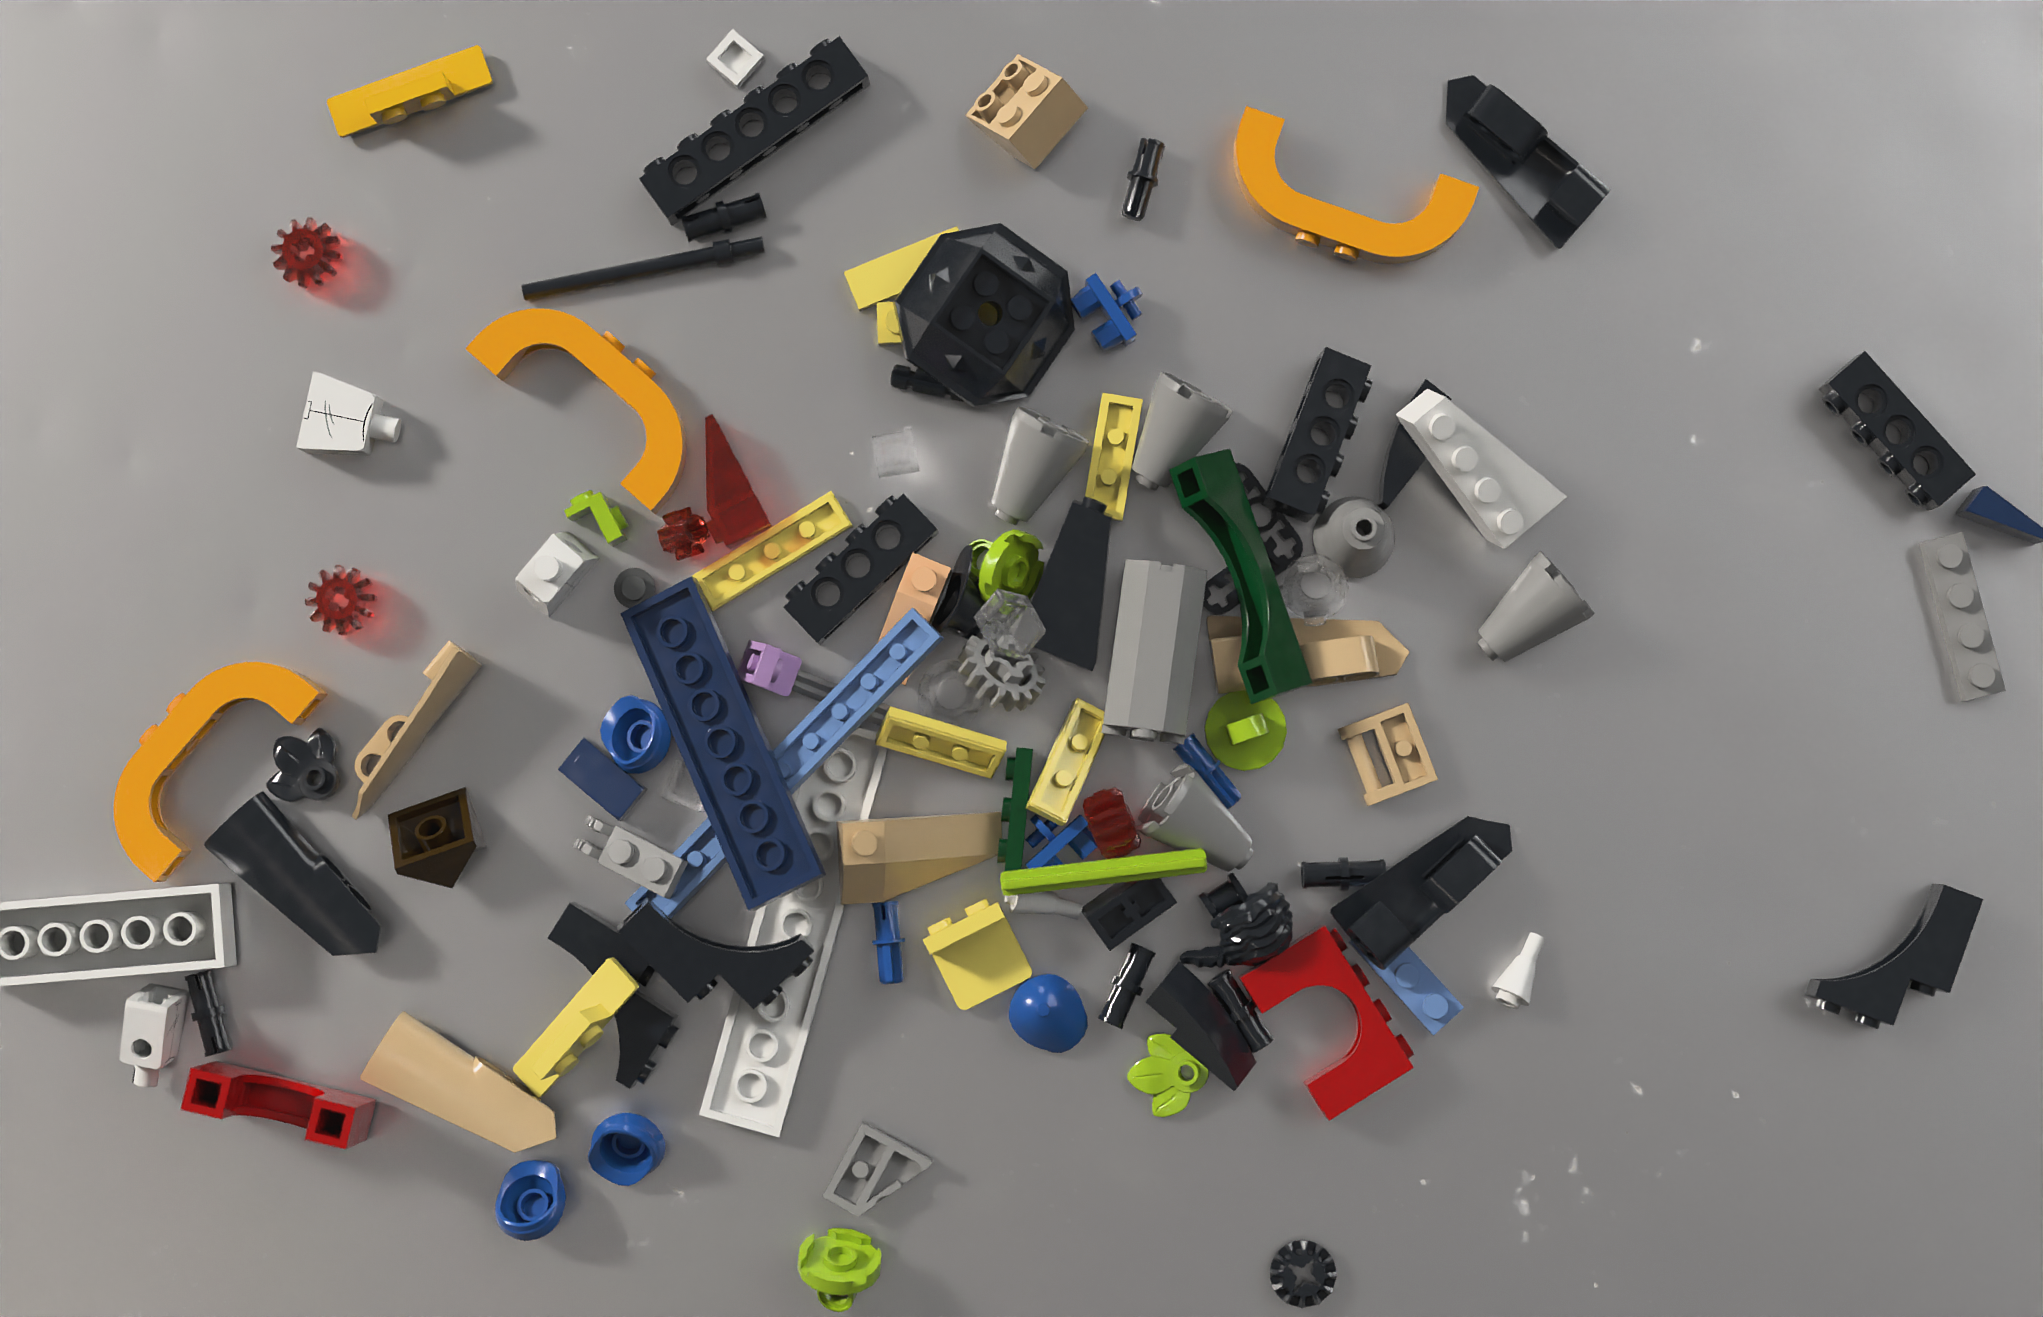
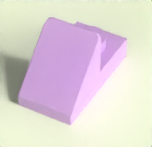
[737,640,802,696]

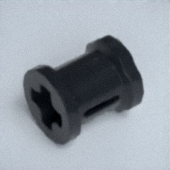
[1198,872,1248,919]

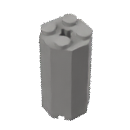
[1101,559,1207,745]

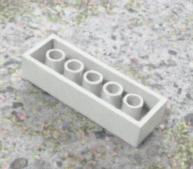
[0,883,237,986]

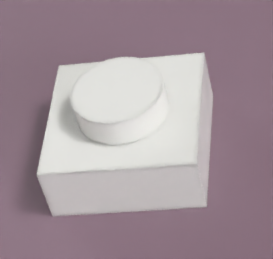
[706,29,765,89]

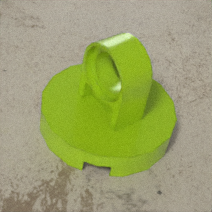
[969,529,1044,613]
[1204,690,1287,771]
[798,1228,882,1312]

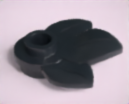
[266,728,340,802]

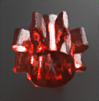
[657,507,710,561]

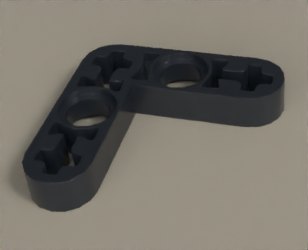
[1203,463,1303,615]

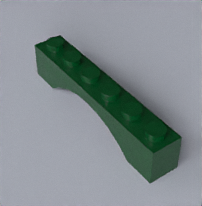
[1169,449,1313,704]

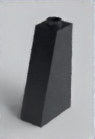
[1016,496,1113,671]

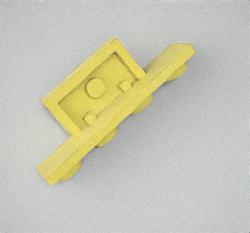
[513,957,639,1098]

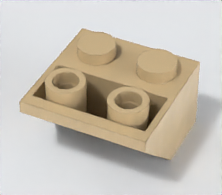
[965,54,1088,169]

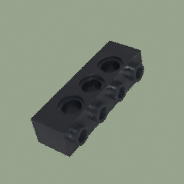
[1261,347,1373,523]
[1819,351,1976,511]
[783,493,939,645]

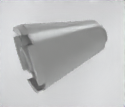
[1131,372,1233,491]
[991,406,1089,525]
[1313,497,1395,578]
[1477,551,1595,662]
[1136,763,1253,872]

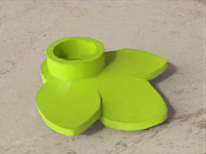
[1127,1034,1209,1117]

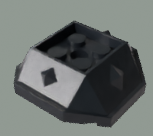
[893,223,1075,407]

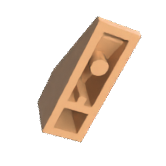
[878,553,952,686]

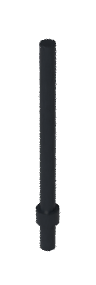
[521,237,765,301]

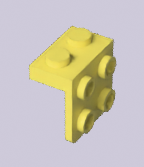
[923,898,1032,1010]

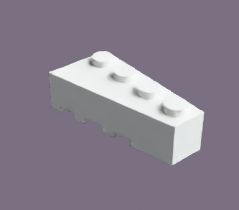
[1396,389,1567,549]

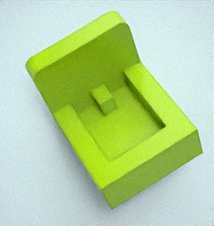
[564,490,629,547]

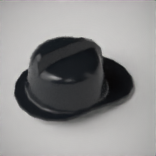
[931,545,992,640]

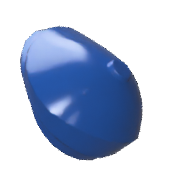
[600,695,672,774]
[1009,974,1088,1053]
[588,1113,666,1186]
[494,1160,566,1241]

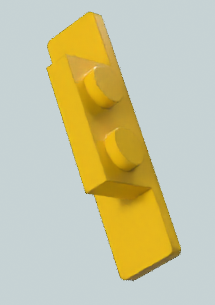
[327,45,493,138]

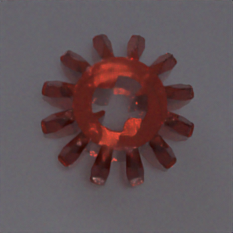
[271,217,343,288]
[305,565,377,636]
[1083,787,1141,859]

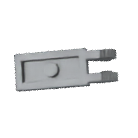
[573,815,688,899]

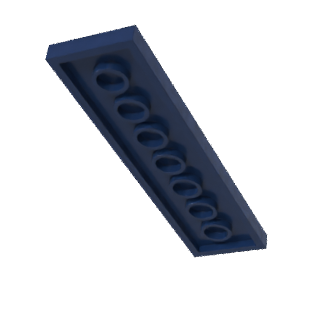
[620,576,826,912]

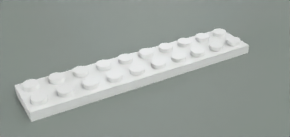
[699,727,889,1137]

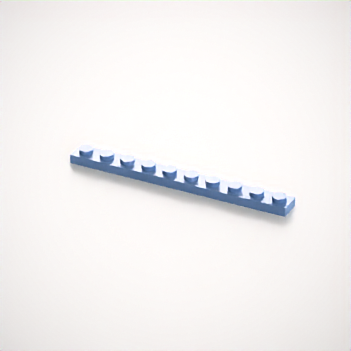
[625,608,945,918]

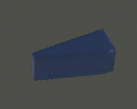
[1956,486,2043,544]
[558,737,648,821]

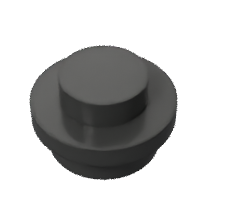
[614,568,656,608]

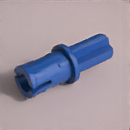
[1173,733,1241,809]
[872,901,905,984]

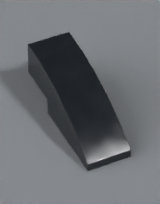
[1378,379,1452,510]
[1146,961,1257,1091]

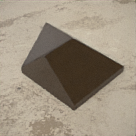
[388,787,487,888]

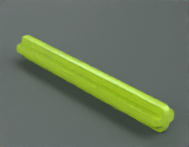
[1000,848,1207,896]

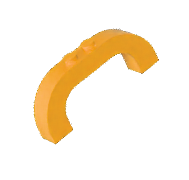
[1234,106,1479,264]
[466,308,687,515]
[114,662,328,882]

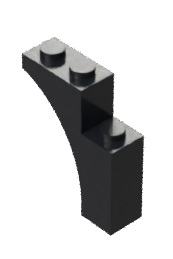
[1805,884,1983,1029]
[617,897,814,1010]
[547,902,679,1089]

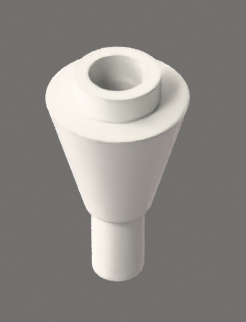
[1004,891,1082,920]
[1491,933,1545,1009]

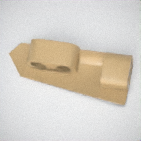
[1206,615,1410,694]
[352,640,482,820]
[360,1011,557,1153]

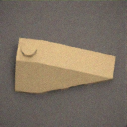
[836,812,1002,905]

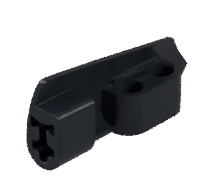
[1445,75,1611,249]
[204,792,382,956]
[1330,816,1512,970]

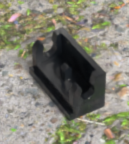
[1081,878,1177,951]

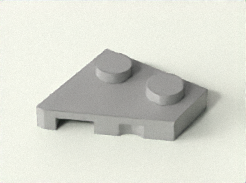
[822,1122,933,1217]

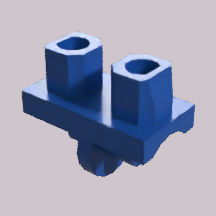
[1071,273,1143,352]
[1025,814,1099,868]

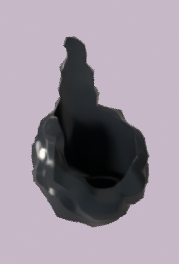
[1180,882,1293,968]

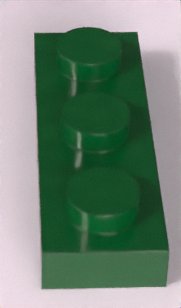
[997,747,1033,871]

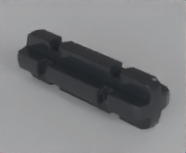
[890,364,965,402]

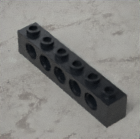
[639,36,870,226]

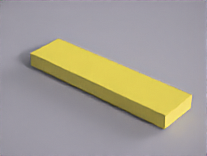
[692,491,853,612]

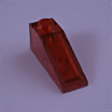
[705,414,773,550]

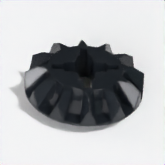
[1270,1240,1337,1309]

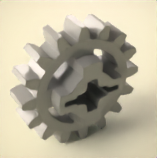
[958,629,1046,712]

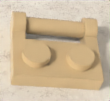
[1338,703,1438,806]

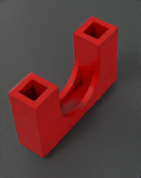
[1237,924,1414,1121]
[180,1061,377,1149]

